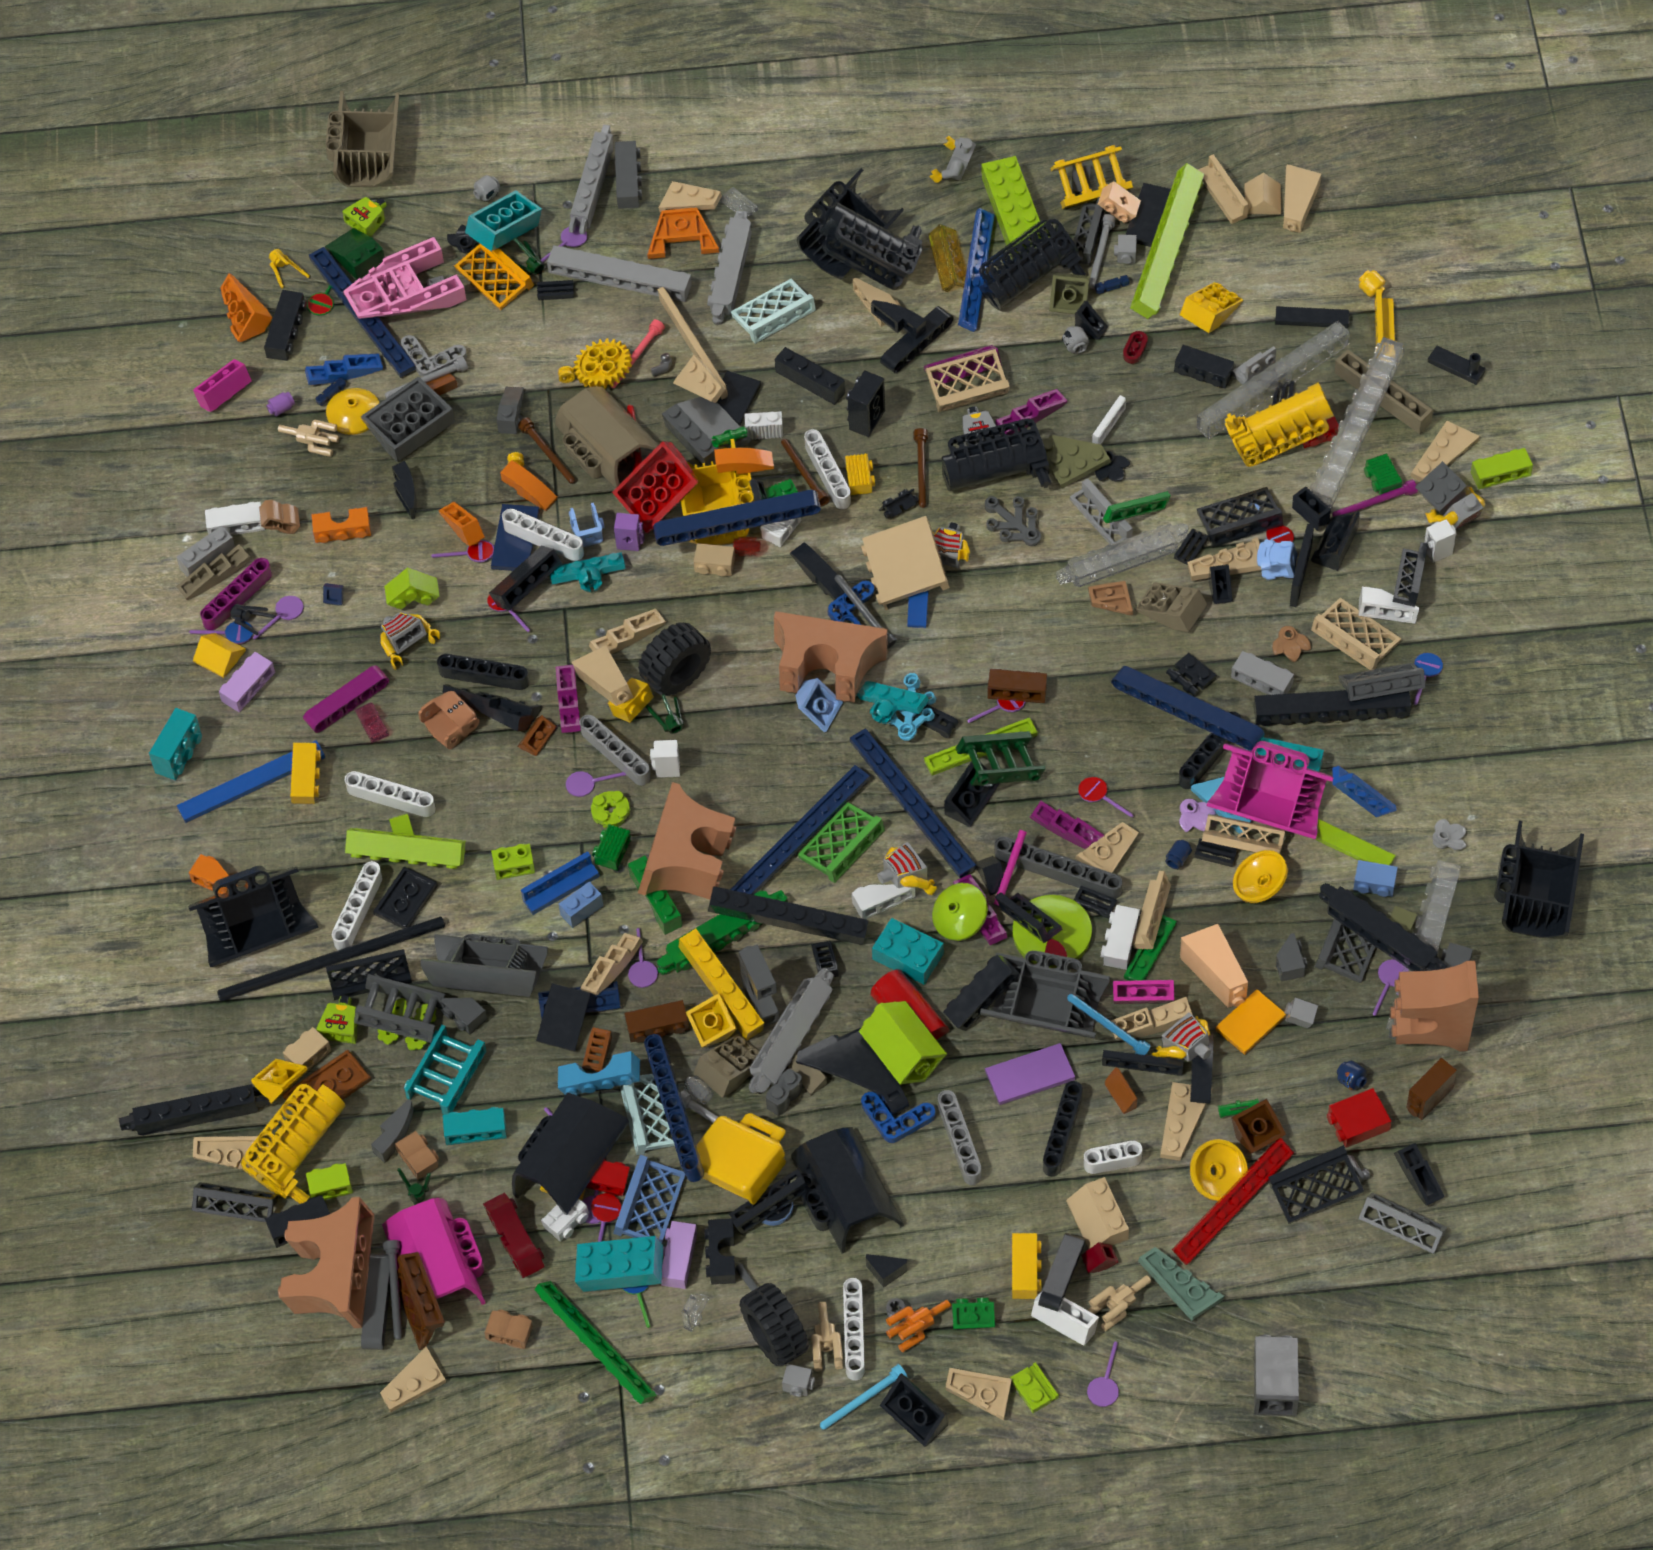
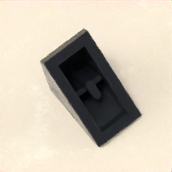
[1075,301,1108,340]
[1208,564,1233,604]
[975,856,1008,896]
[866,1254,908,1288]

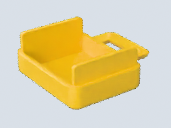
[696,1113,786,1205]

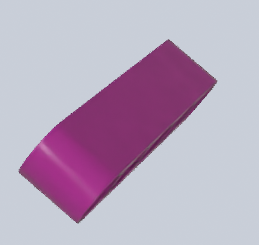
[200,558,272,630]
[303,665,389,733]

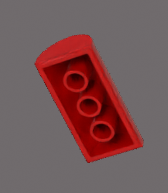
[870,969,949,1040]

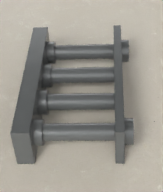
[354,974,445,1043]

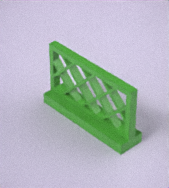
[798,802,885,883]

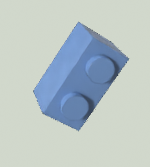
[1353,860,1398,897]
[559,881,603,928]

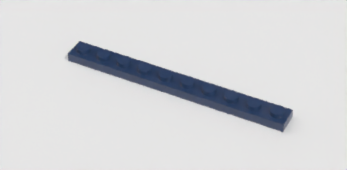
[309,247,416,378]
[850,728,976,878]
[730,765,870,895]

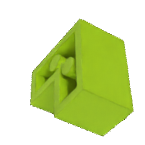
[384,567,440,610]

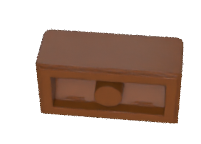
[426,373,458,396]
[518,715,557,756]
[1105,1067,1137,1114]

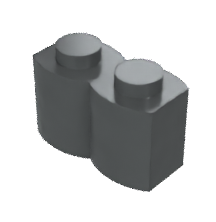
[766,1069,802,1116]

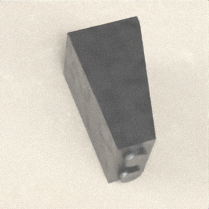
[1254,1334,1299,1417]

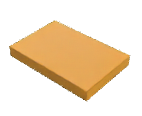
[1215,989,1286,1055]

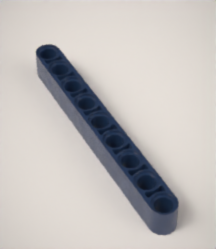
[653,490,821,546]
[1111,666,1265,750]
[644,1034,704,1182]

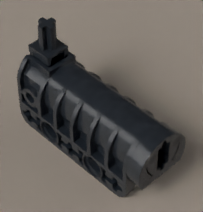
[819,201,923,290]
[979,219,1086,310]
[942,418,1052,491]

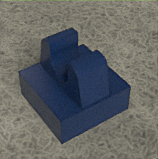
[323,583,344,605]

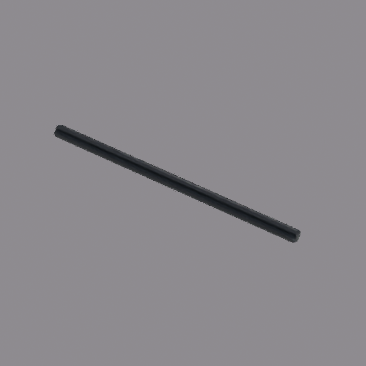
[217,916,445,1001]

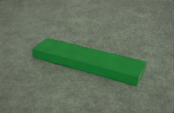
[1103,491,1171,524]
[1124,915,1177,981]

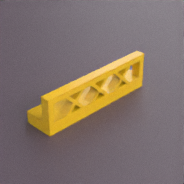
[1375,289,1395,362]

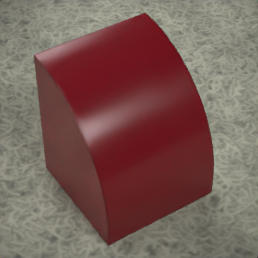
[1045,939,1067,957]
[1081,1242,1118,1273]

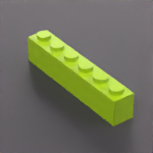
[345,828,466,869]

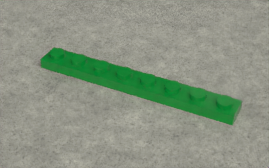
[534,1281,657,1404]

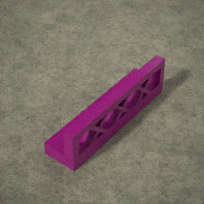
[924,345,1002,386]

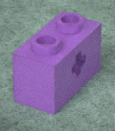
[614,513,644,551]

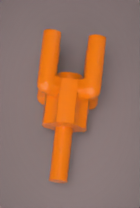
[886,1300,951,1352]

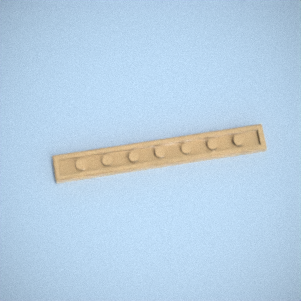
[657,287,728,399]

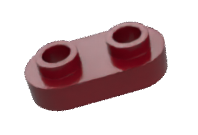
[1123,331,1148,364]

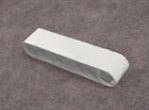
[804,429,851,509]
[502,509,584,561]
[345,771,435,817]
[332,861,382,950]
[843,1278,865,1381]

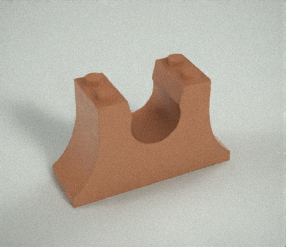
[774,611,888,702]
[638,782,736,900]
[1390,961,1479,1052]
[278,1197,374,1328]

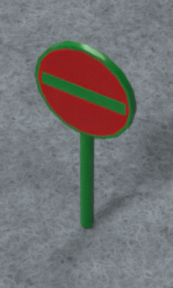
[307,285,334,316]

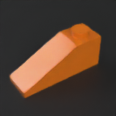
[438,502,485,546]
[189,854,238,894]

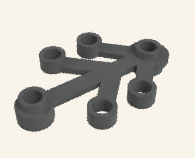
[985,496,1041,546]

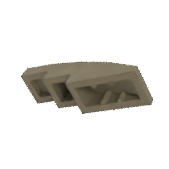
[176,544,252,600]

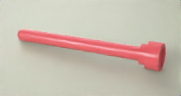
[609,319,665,388]

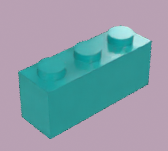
[443,1107,507,1145]

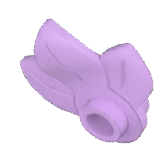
[1179,799,1216,832]

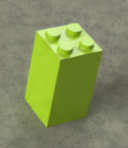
[859,1001,947,1084]

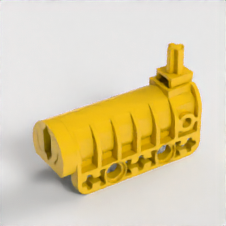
[1225,382,1334,467]
[241,1084,346,1204]

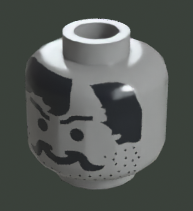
[473,175,500,202]
[1062,326,1089,354]

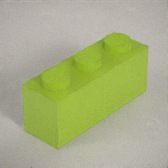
[1470,448,1533,490]

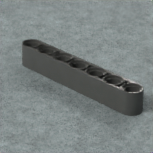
[994,836,1122,899]

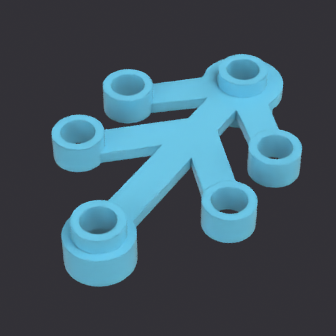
[888,673,936,741]

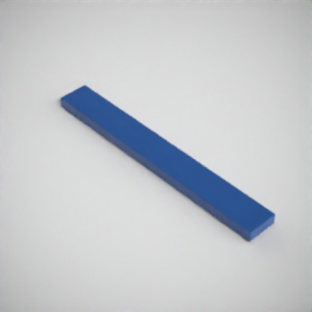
[958,208,995,332]
[177,740,325,823]

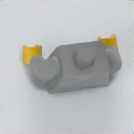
[929,136,976,183]

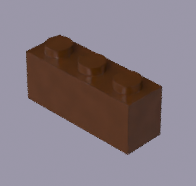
[987,669,1047,703]
[624,1000,689,1043]

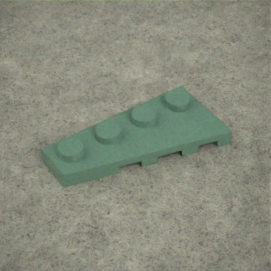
[1138,1247,1224,1321]

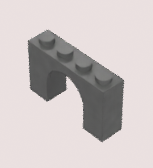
[739,944,779,1027]

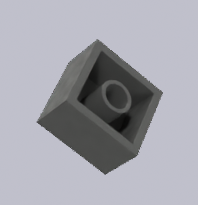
[1415,461,1472,515]

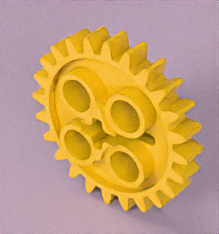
[573,338,632,389]

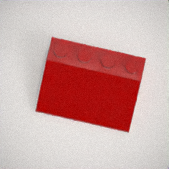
[612,441,699,533]

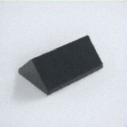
[1311,511,1360,571]
[944,761,1000,827]
[880,1373,948,1447]

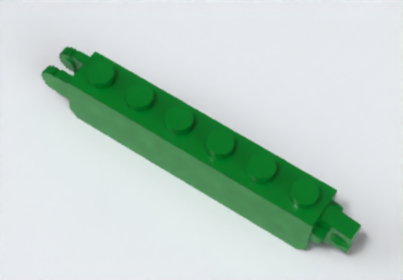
[657,890,788,975]

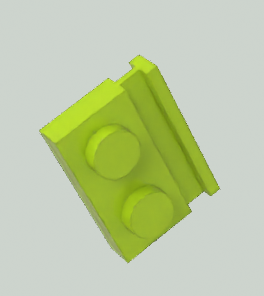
[1010,1362,1059,1413]

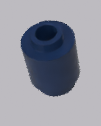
[1165,840,1192,869]

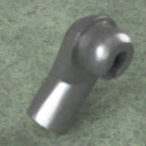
[650,353,672,377]
[1344,1155,1370,1182]

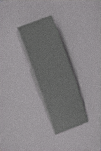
[371,1099,414,1163]

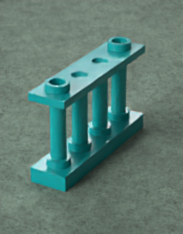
[404,1025,487,1114]

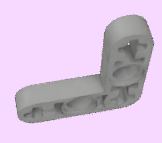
[401,335,467,377]

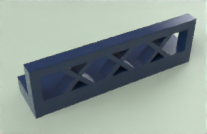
[538,981,621,1019]

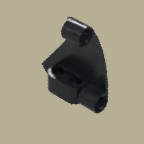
[796,1028,909,1116]

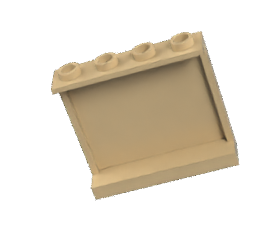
[861,516,950,610]

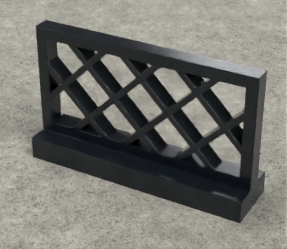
[1197,487,1283,548]
[326,949,412,1000]
[1268,1145,1364,1224]

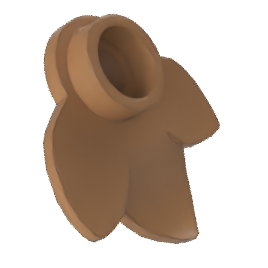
[1272,626,1311,662]

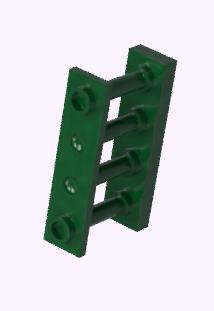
[956,731,1046,786]

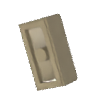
[787,1055,827,1095]

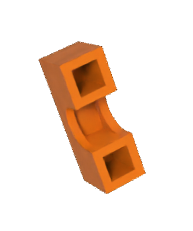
[311,507,371,543]

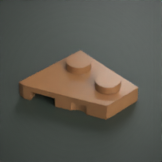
[1088,581,1133,615]

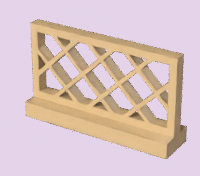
[925,349,1010,412]
[1311,598,1401,670]

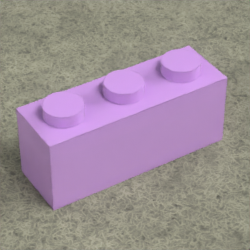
[219,652,275,712]
[661,1221,697,1289]

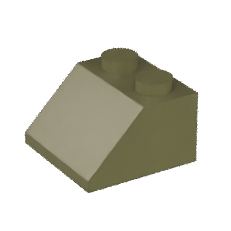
[1049,272,1091,314]

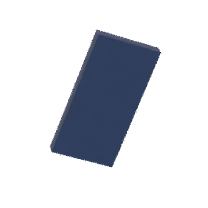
[491,504,540,571]

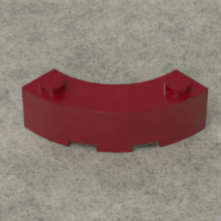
[483,1192,545,1278]

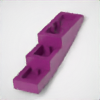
[995,389,1067,435]
[555,665,581,733]
[1029,801,1104,849]
[953,874,1007,945]

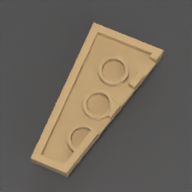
[193,1136,272,1170]

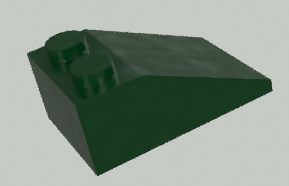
[325,228,385,280]

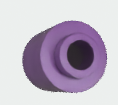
[266,392,295,416]

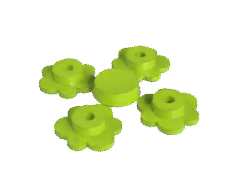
[377,998,436,1051]

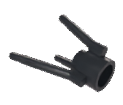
[231,604,276,635]

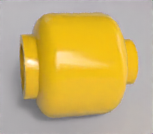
[1358,270,1386,297]

